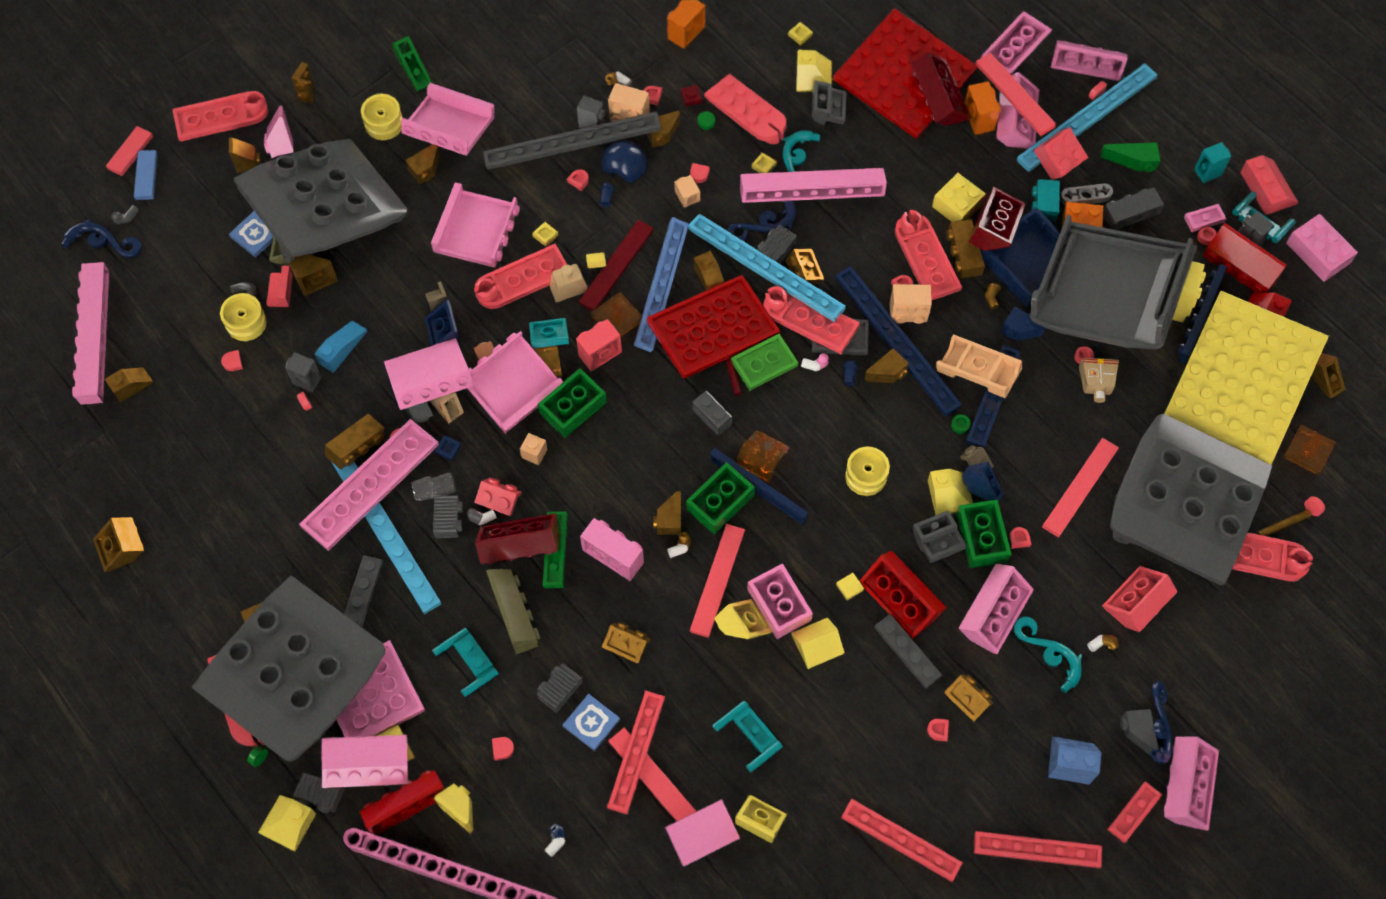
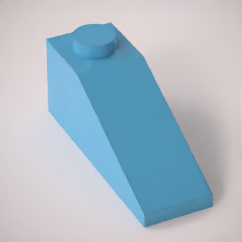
[315,321,367,373]

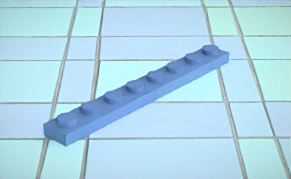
[634,217,689,352]

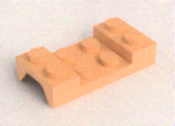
[936,335,1022,398]

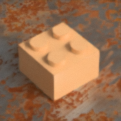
[608,83,650,122]
[890,284,932,324]

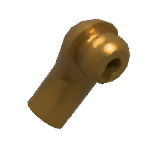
[984,282,1001,310]

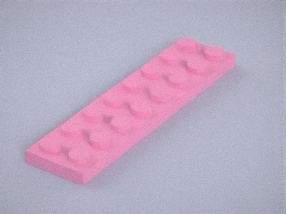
[300,419,439,551]

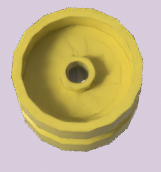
[361,94,402,140]
[220,293,267,341]
[845,446,890,496]

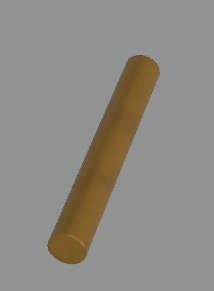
[1256,510,1311,536]

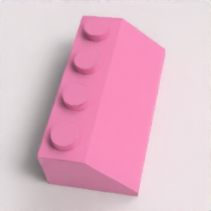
[982,11,1052,74]
[1051,40,1128,81]
[996,72,1039,149]
[264,106,293,158]
[959,564,1034,654]
[322,735,408,788]
[1164,737,1219,831]

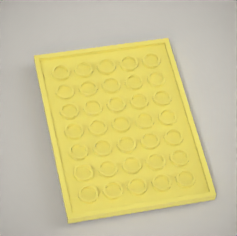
[1164,291,1329,465]

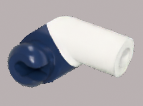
[545,824,565,857]

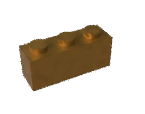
[946,219,985,279]
[325,414,384,470]

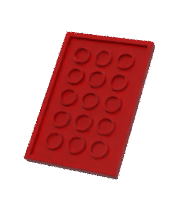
[646,275,780,379]

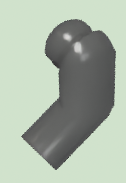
[111,205,139,224]

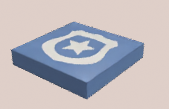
[229,211,273,258]
[563,694,620,751]

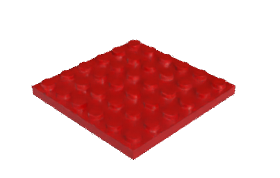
[832,8,978,139]

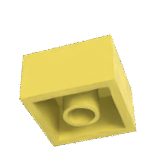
[932,173,986,222]

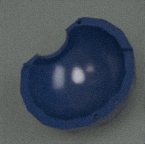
[601,140,647,183]

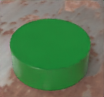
[698,111,715,130]
[951,414,971,434]
[248,745,268,767]

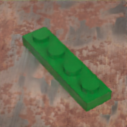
[543,511,568,588]

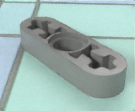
[1060,184,1113,205]

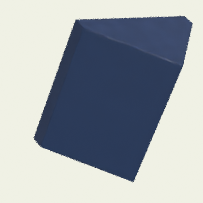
[424,300,461,346]

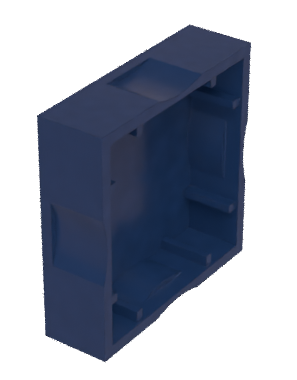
[980,208,1060,308]

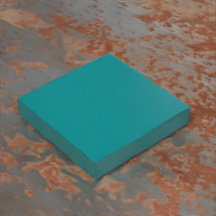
[529,318,569,349]

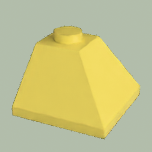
[796,50,832,92]
[928,469,973,515]
[714,599,772,639]
[434,784,473,834]
[258,795,316,851]

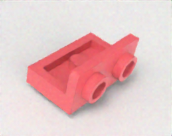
[474,477,522,516]

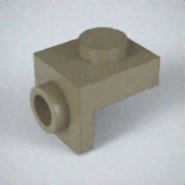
[960,446,994,468]

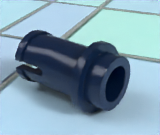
[599,183,614,207]
[843,361,858,386]

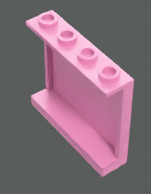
[402,83,494,156]
[431,183,520,268]
[467,331,563,434]
[384,338,474,410]

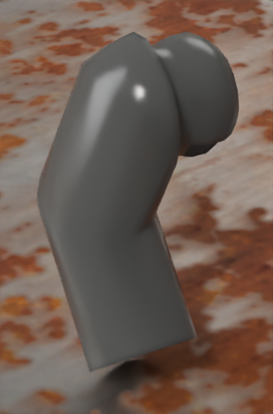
[230,282,257,296]

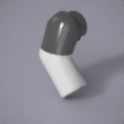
[467,508,497,525]

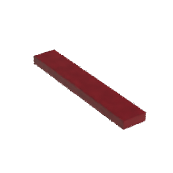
[579,220,654,313]

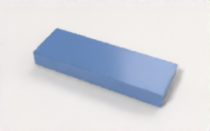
[134,150,158,200]

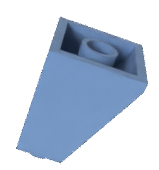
[1048,737,1101,784]

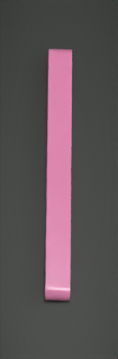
[344,828,557,899]

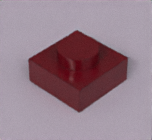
[681,85,702,107]

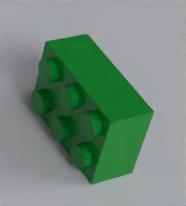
[538,369,607,438]
[686,462,755,535]
[956,500,1011,568]

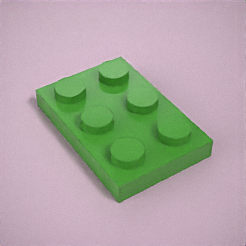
[731,334,799,391]

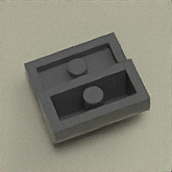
[812,81,846,125]
[913,511,966,563]

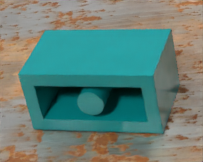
[1194,142,1231,183]
[1031,179,1060,221]

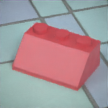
[1241,155,1298,215]
[1102,566,1177,632]

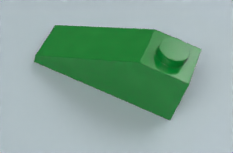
[392,36,433,91]
[1100,143,1160,172]

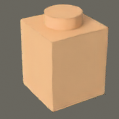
[675,175,700,208]
[520,433,548,465]

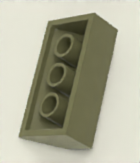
[486,569,540,654]

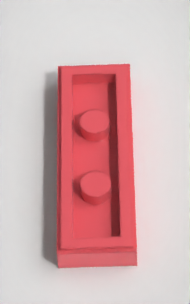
[106,126,153,176]
[1107,781,1162,843]

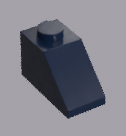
[1001,307,1046,341]
[962,461,1003,503]

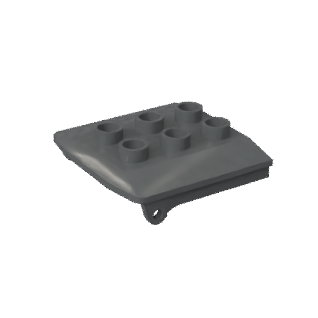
[234,139,407,263]
[1030,215,1197,349]
[1110,414,1272,585]
[192,576,386,762]

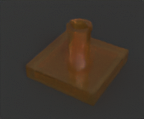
[591,292,642,337]
[1283,425,1336,475]

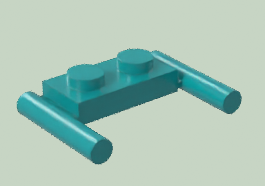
[1232,192,1296,243]
[432,627,498,697]
[712,700,783,773]

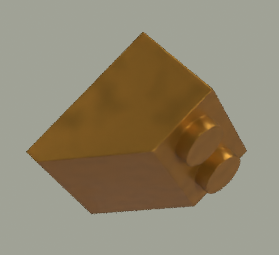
[289,254,338,296]
[93,517,144,572]

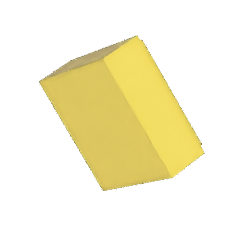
[788,22,813,46]
[752,153,777,173]
[532,222,558,247]
[586,252,606,268]
[836,573,864,600]

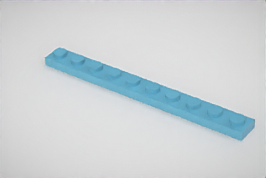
[1016,64,1157,172]
[688,214,845,322]
[331,462,442,615]

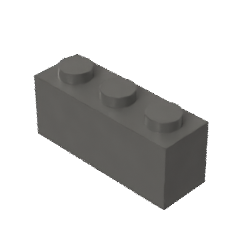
[1103,187,1164,230]

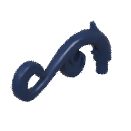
[727,200,796,242]
[61,219,142,258]
[1150,681,1173,764]

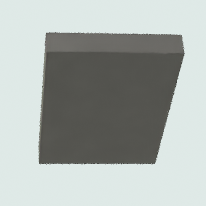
[812,319,869,356]

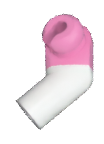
[801,353,829,371]

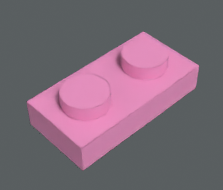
[1184,204,1226,232]

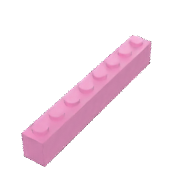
[740,168,887,203]
[72,262,109,405]

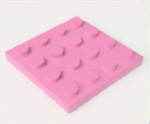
[336,640,425,737]

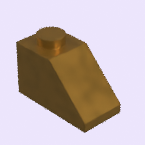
[647,111,680,147]
[229,138,262,173]
[406,144,440,185]
[694,251,724,291]
[865,349,909,383]
[1311,353,1346,398]
[105,368,153,403]
[653,491,681,535]

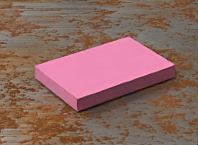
[665,800,740,866]

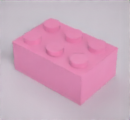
[1286,214,1358,282]
[580,518,644,581]
[747,564,813,639]

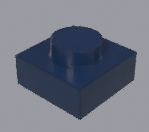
[435,435,462,461]

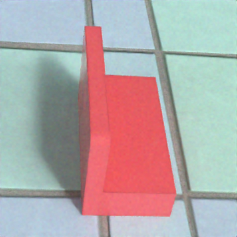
[267,266,293,307]

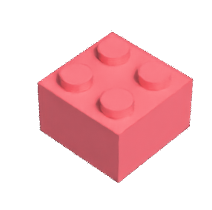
[1033,127,1088,180]
[576,319,622,372]

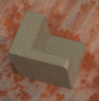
[425,281,448,311]

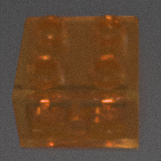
[736,431,789,483]

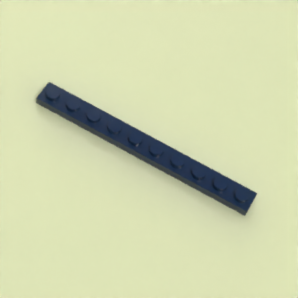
[835,266,961,417]

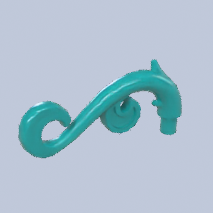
[783,130,821,172]
[1014,616,1082,693]

